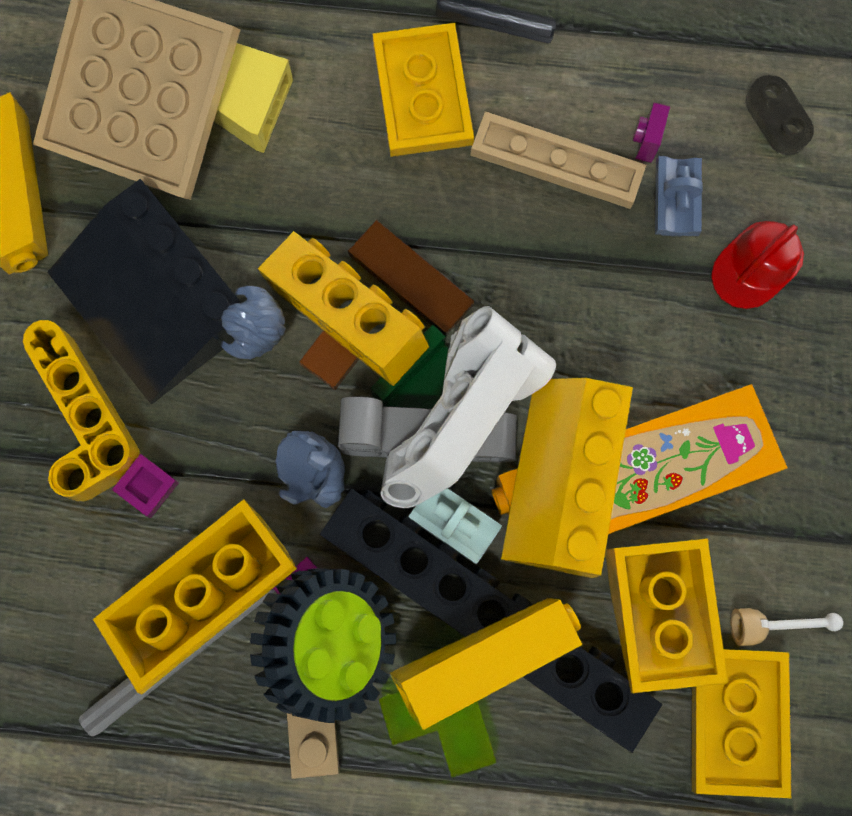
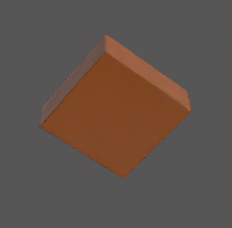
[299,331,359,390]

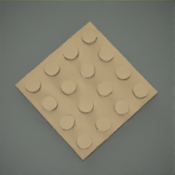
[33,0,240,200]

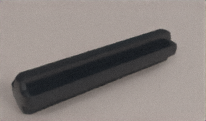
[436,0,556,43]

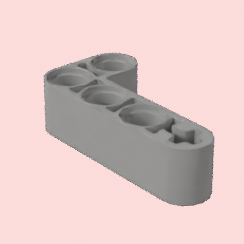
[338,397,517,463]

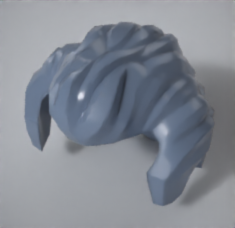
[221,286,286,359]
[275,431,345,508]

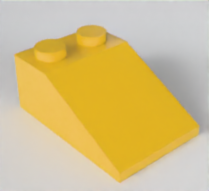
[605,539,728,693]

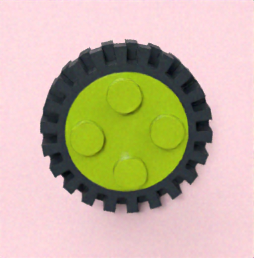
[250,568,396,723]

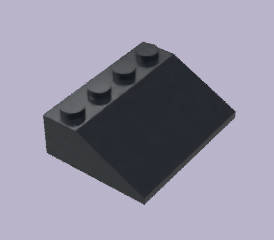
[47,179,241,404]

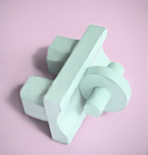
[408,488,502,564]

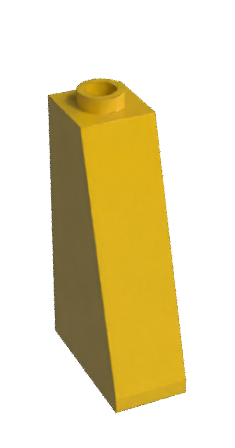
[0,92,48,275]
[390,598,582,730]

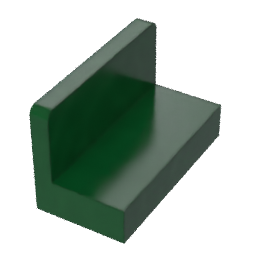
[370,325,449,409]

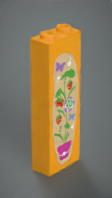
[492,384,788,535]

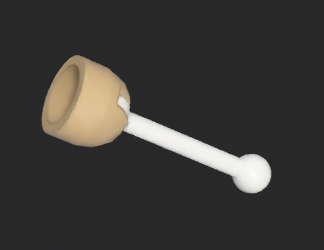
[730,608,843,646]

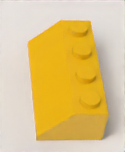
[501,378,633,578]
[93,499,297,695]

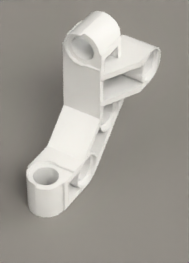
[381,306,556,508]

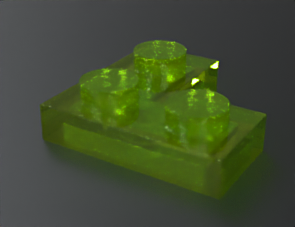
[379,691,497,778]

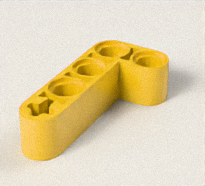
[23,320,140,501]

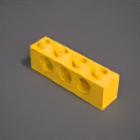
[258,231,429,386]

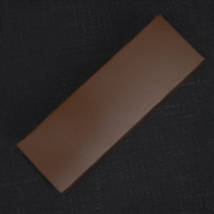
[348,220,474,336]

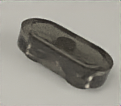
[745,75,814,155]

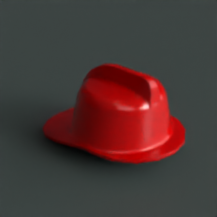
[711,221,804,309]

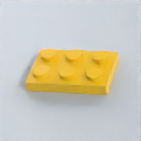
[372,23,474,157]
[692,649,791,798]

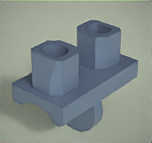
[655,156,703,237]

